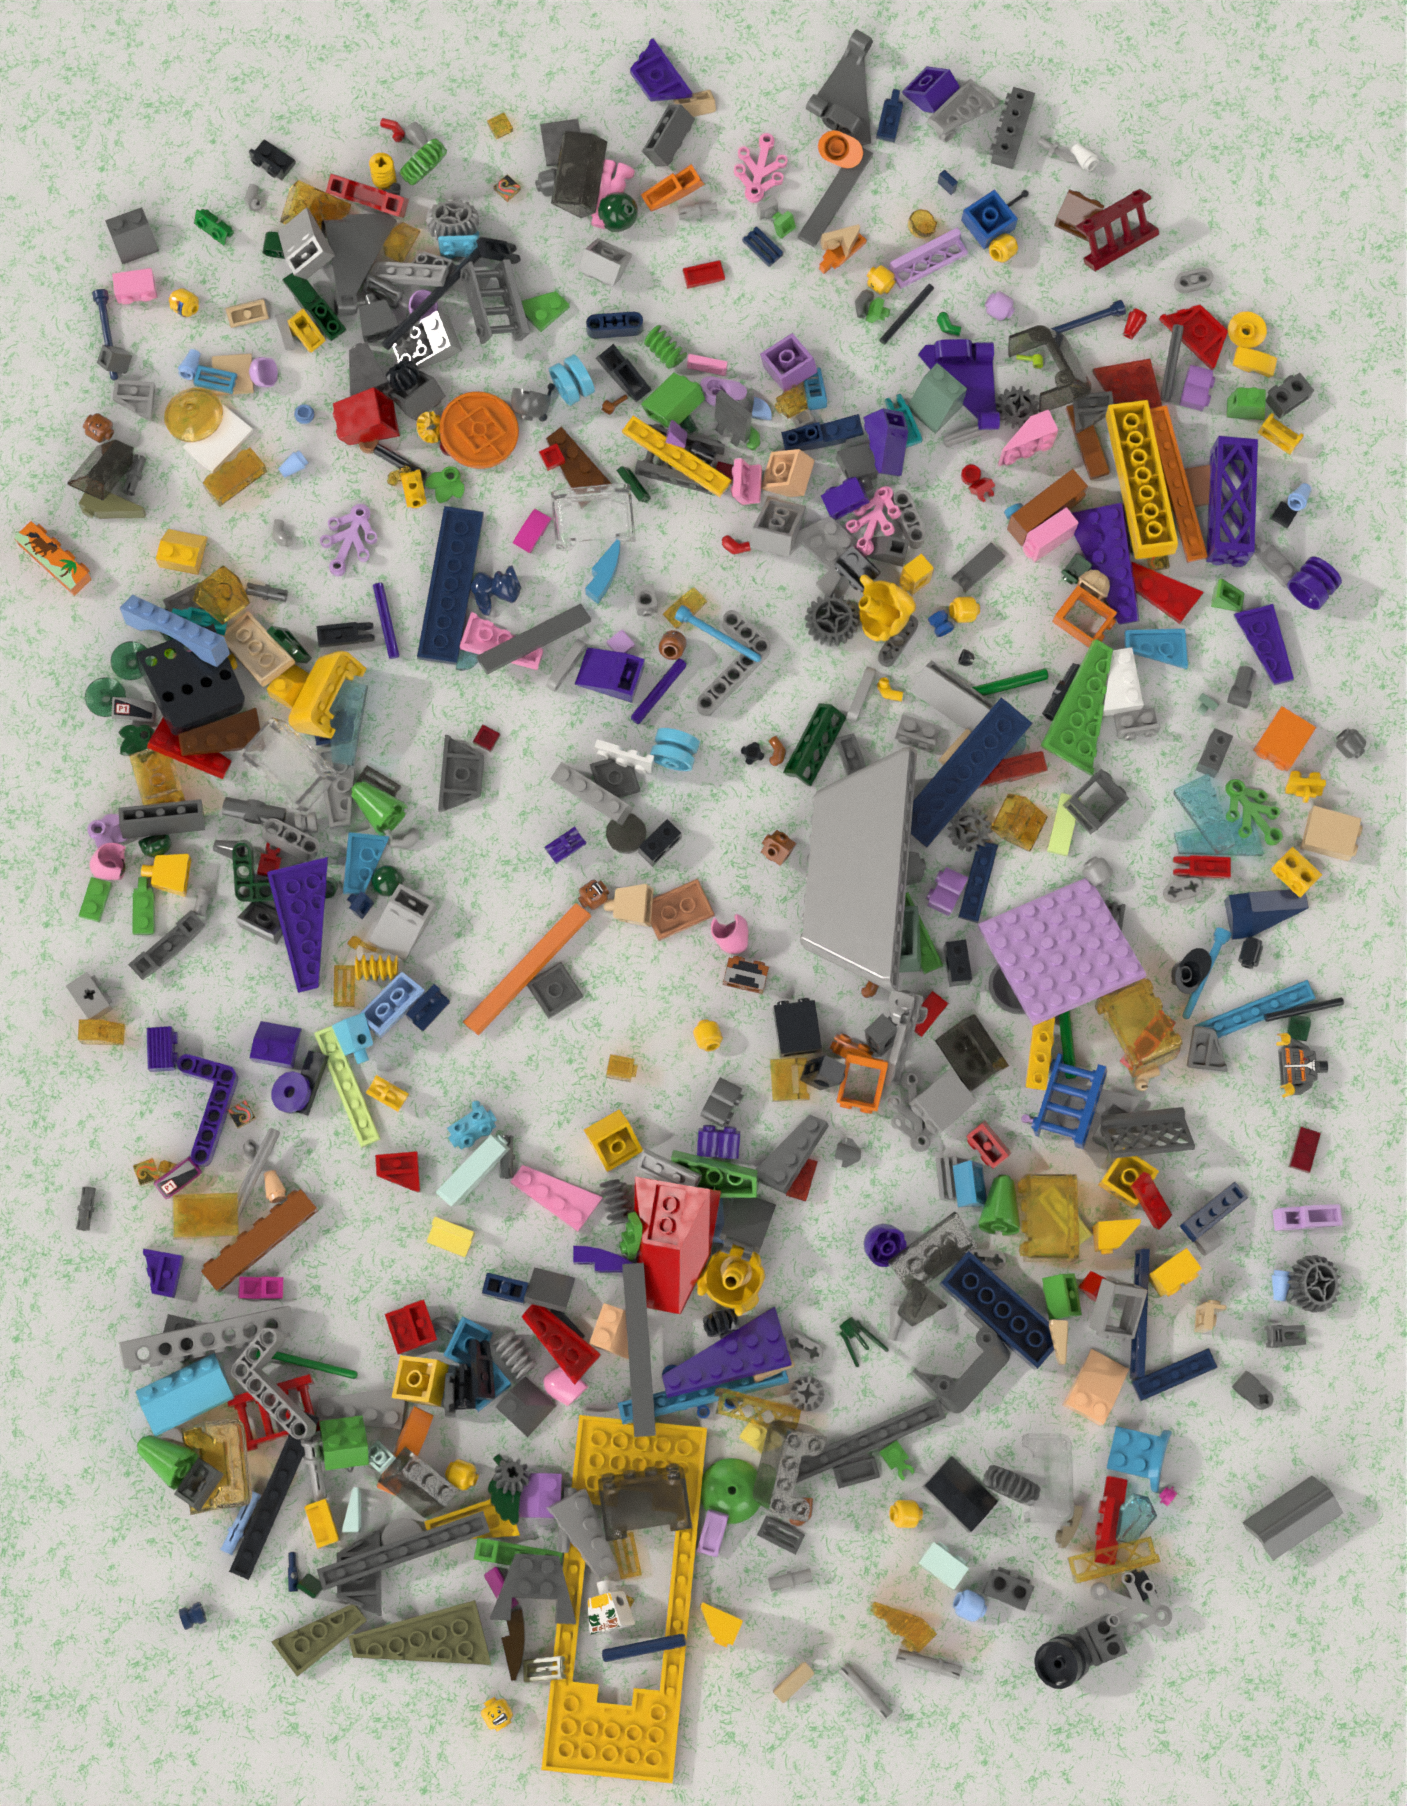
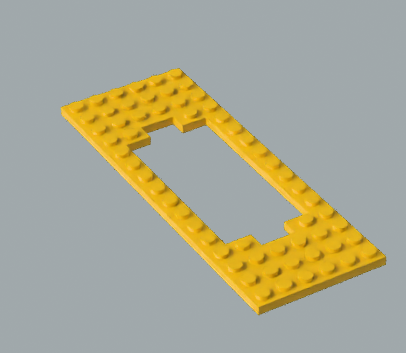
[541,1415,707,1784]

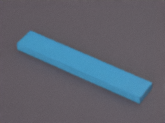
[1194,980,1316,1038]

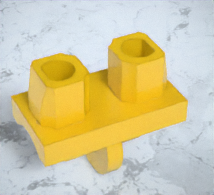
[400,469,427,508]
[1285,771,1326,803]
[366,1075,409,1112]

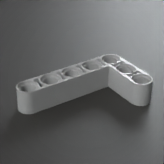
[697,610,771,716]
[231,1328,316,1439]

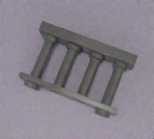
[460,259,530,344]
[635,424,725,495]

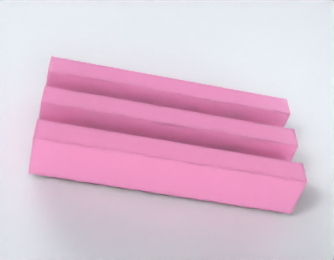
[687,354,728,376]

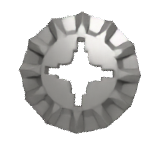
[790,1377,824,1411]

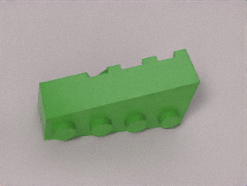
[671,1150,758,1198]

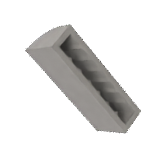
[910,660,995,732]

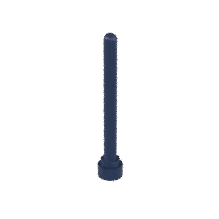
[92,289,118,381]
[1035,299,1126,341]

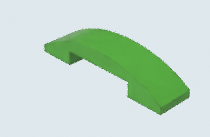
[474,1537,563,1566]

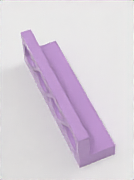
[889,227,968,289]

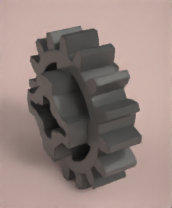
[996,386,1039,429]
[947,807,993,852]

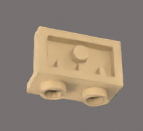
[1194,1300,1227,1333]

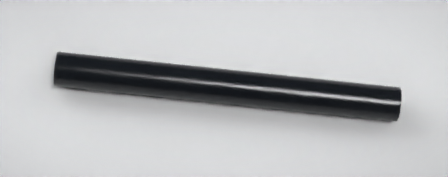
[879,284,934,345]
[1264,997,1344,1022]

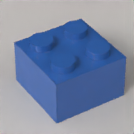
[961,189,1018,249]

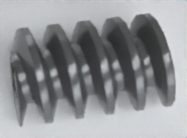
[599,1179,632,1226]

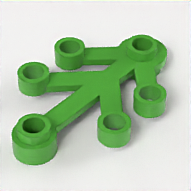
[1225,779,1283,846]

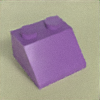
[519,1473,562,1518]

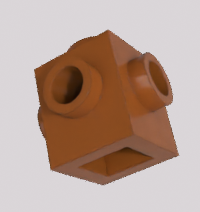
[761,830,797,866]

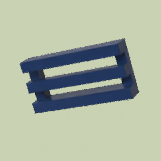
[742,226,783,267]

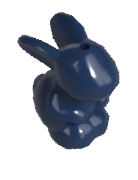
[471,565,522,616]

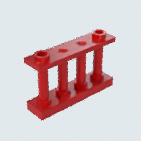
[227,1374,323,1452]

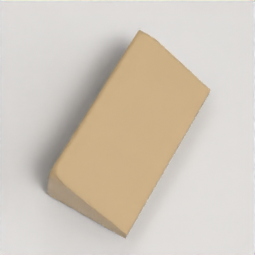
[673,90,716,117]
[225,298,269,328]
[773,1662,814,1703]

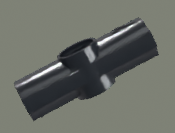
[1042,663,1080,722]

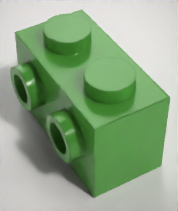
[1042,1273,1082,1320]

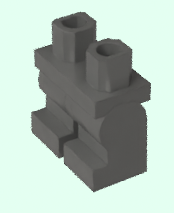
[1073,1613,1128,1667]

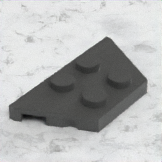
[438,735,484,812]
[337,1530,382,1616]

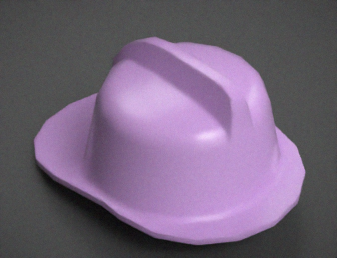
[700,376,747,406]

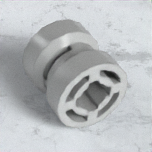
[294,812,318,833]

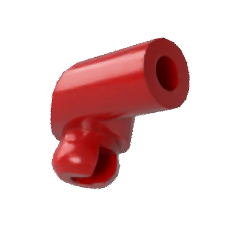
[722,535,751,555]

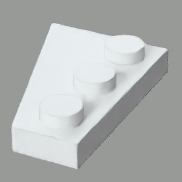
[594,739,654,774]

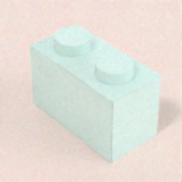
[917,1541,969,1590]

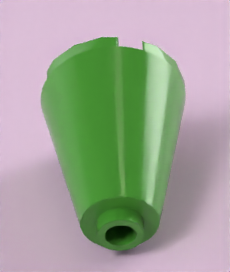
[351,781,408,836]
[978,1174,1020,1236]
[137,1435,199,1490]

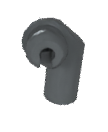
[855,289,874,318]
[432,1316,457,1334]

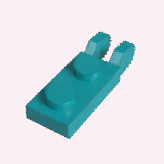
[885,394,923,448]

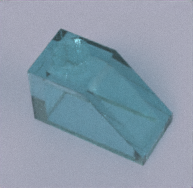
[1115,1493,1157,1544]

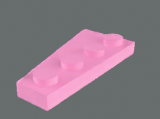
[460,612,543,670]
[510,1165,603,1232]

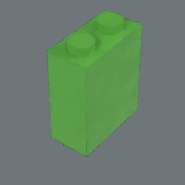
[641,372,705,428]

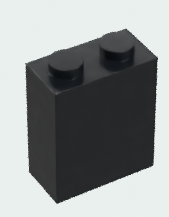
[773,998,822,1058]

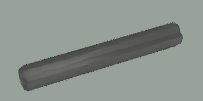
[1160,325,1184,402]

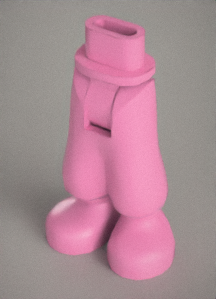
[591,160,635,229]

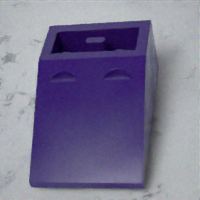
[863,408,908,477]
[574,647,645,703]

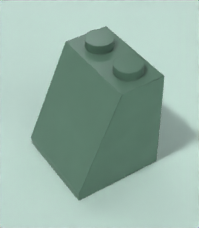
[908,363,967,434]

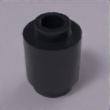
[1238,937,1263,969]

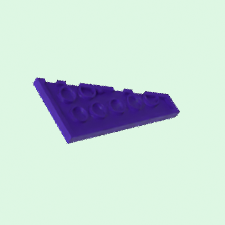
[1072,503,1140,625]
[267,857,328,993]
[662,1307,792,1398]

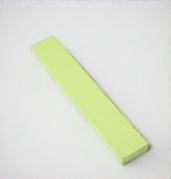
[314,1026,381,1148]

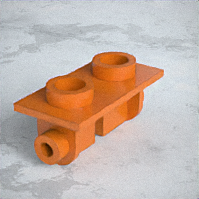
[830,1033,874,1067]

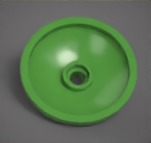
[700,1458,764,1524]

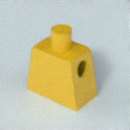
[141,854,192,897]

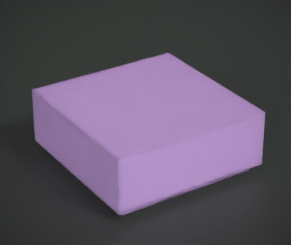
[607,629,635,653]

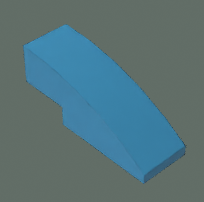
[585,539,620,604]

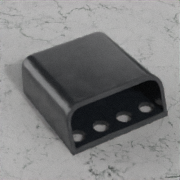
[136,624,245,736]

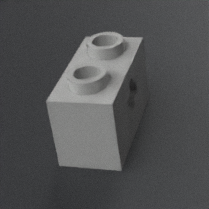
[66,972,113,1023]

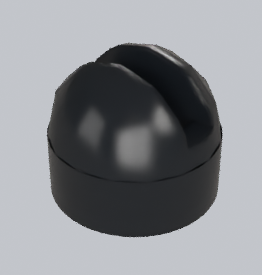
[958,649,975,666]

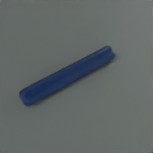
[602,1634,686,1662]

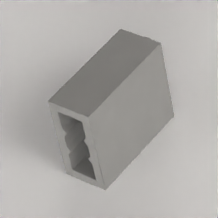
[909,1069,977,1135]

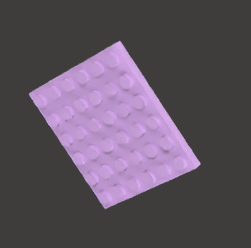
[978,878,1146,1026]

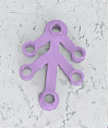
[320,504,377,577]

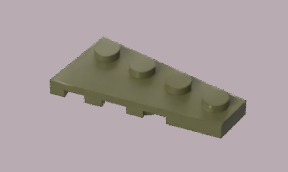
[271,1604,368,1677]

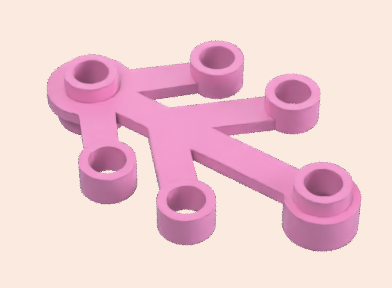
[734,133,788,203]
[846,486,901,556]

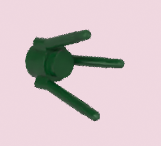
[839,1317,889,1367]

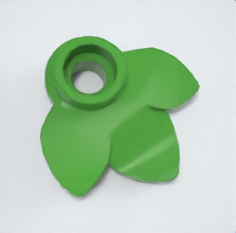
[425,466,465,503]

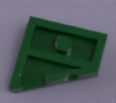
[266,626,312,664]

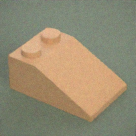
[1062,1348,1129,1426]

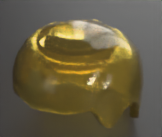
[908,209,937,239]

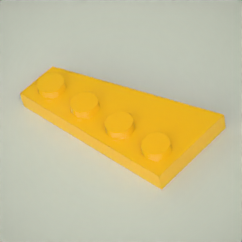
[424,1499,520,1540]

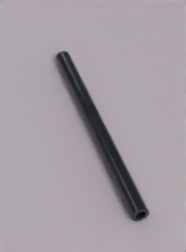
[381,247,482,350]

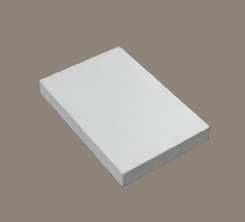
[183,405,254,474]

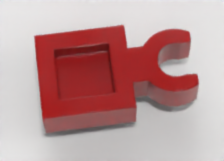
[256,842,282,877]

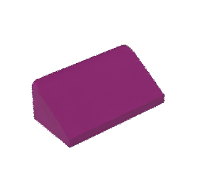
[484,1567,519,1609]

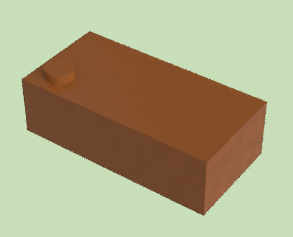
[1007,468,1088,546]

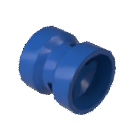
[928,610,955,637]

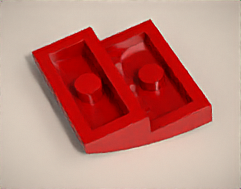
[385,1299,438,1355]

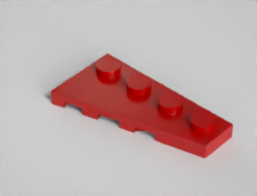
[1132,562,1204,624]
[521,1304,601,1385]

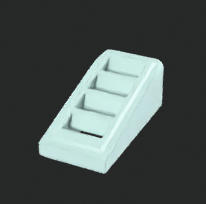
[342,1487,362,1533]

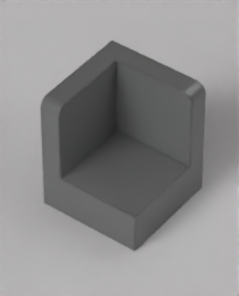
[97,345,132,374]

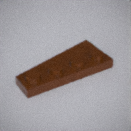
[178,708,263,756]

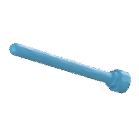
[675,605,762,662]
[1182,927,1232,1020]

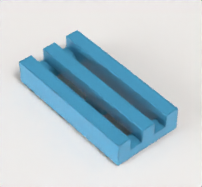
[193,365,238,394]

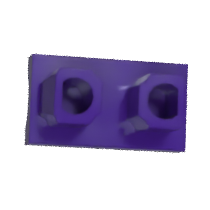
[544,826,586,864]

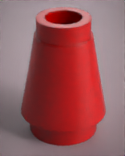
[1123,308,1147,340]

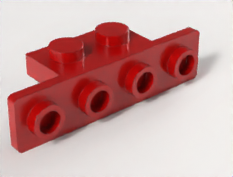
[1093,1476,1128,1565]

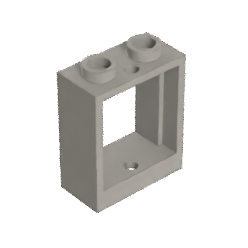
[1089,1279,1148,1341]

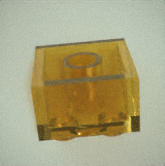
[193,565,250,625]

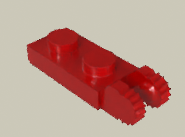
[1173,855,1231,879]

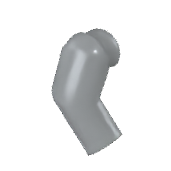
[244,184,262,212]

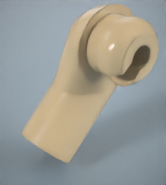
[1134,1066,1160,1091]

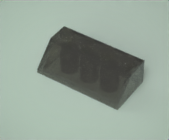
[551,131,608,218]

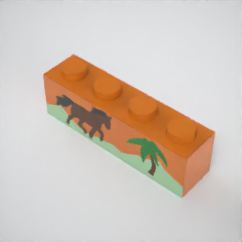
[14,521,92,596]

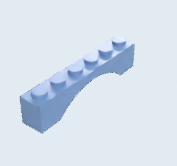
[120,595,230,667]

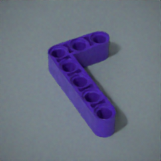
[177,1054,239,1167]

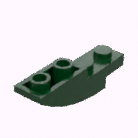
[282,272,347,341]

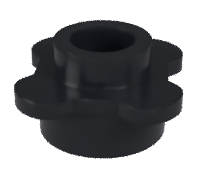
[741,742,764,765]

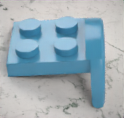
[1107,1426,1172,1493]

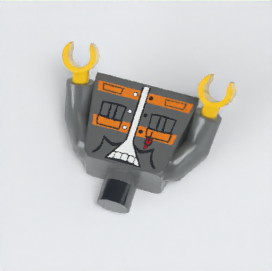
[1276,1033,1328,1098]

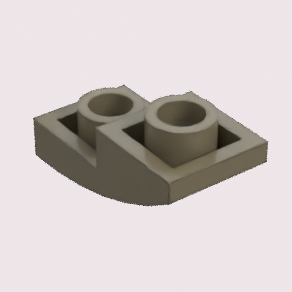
[1055,1505,1083,1548]

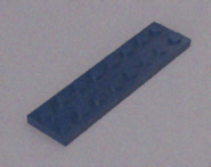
[417,506,484,665]
[910,697,1033,848]

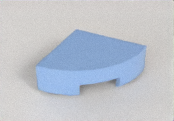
[752,397,772,420]

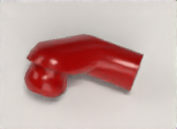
[380,118,405,143]

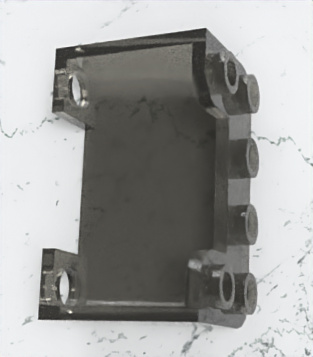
[598,1463,692,1541]

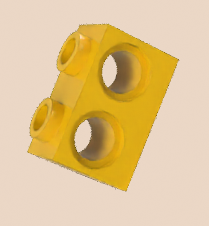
[1270,846,1323,897]

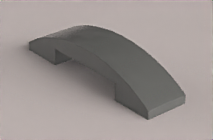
[128,910,205,980]

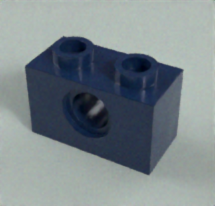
[482,1272,529,1306]

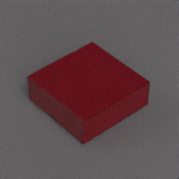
[473,724,501,752]

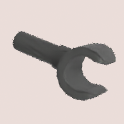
[384,183,401,196]

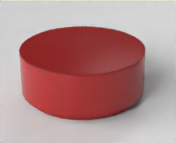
[961,464,981,485]

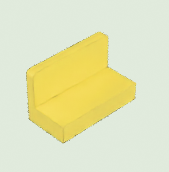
[427,1217,475,1257]

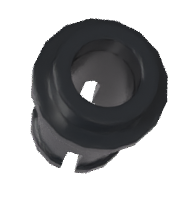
[690,443,717,464]

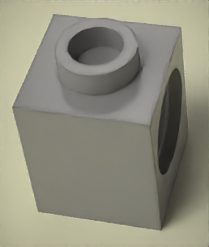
[634,583,658,617]

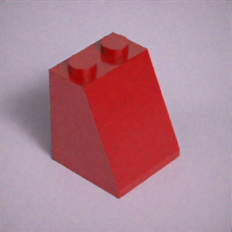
[333,387,400,445]

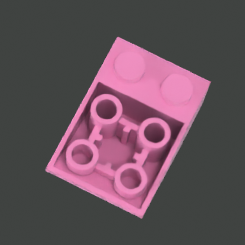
[998,409,1058,466]

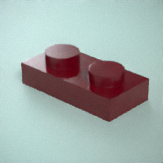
[1288,1127,1321,1173]

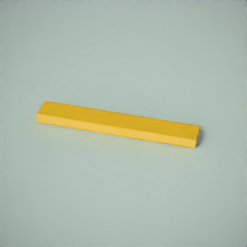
[622,415,732,498]

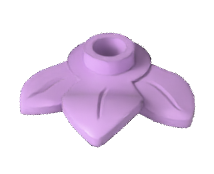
[87,814,128,848]

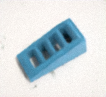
[803,368,827,410]

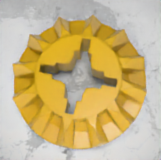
[416,411,440,443]

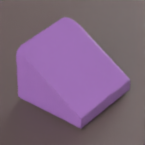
[666,420,687,448]

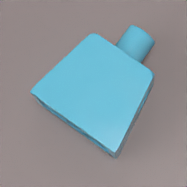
[332,1013,373,1064]

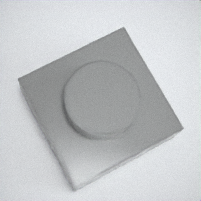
[757,197,778,220]

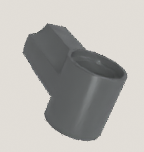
[1227,666,1256,709]

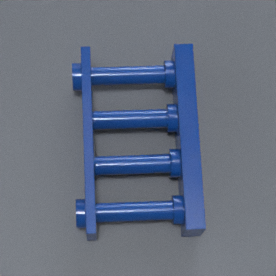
[1031,1053,1107,1149]

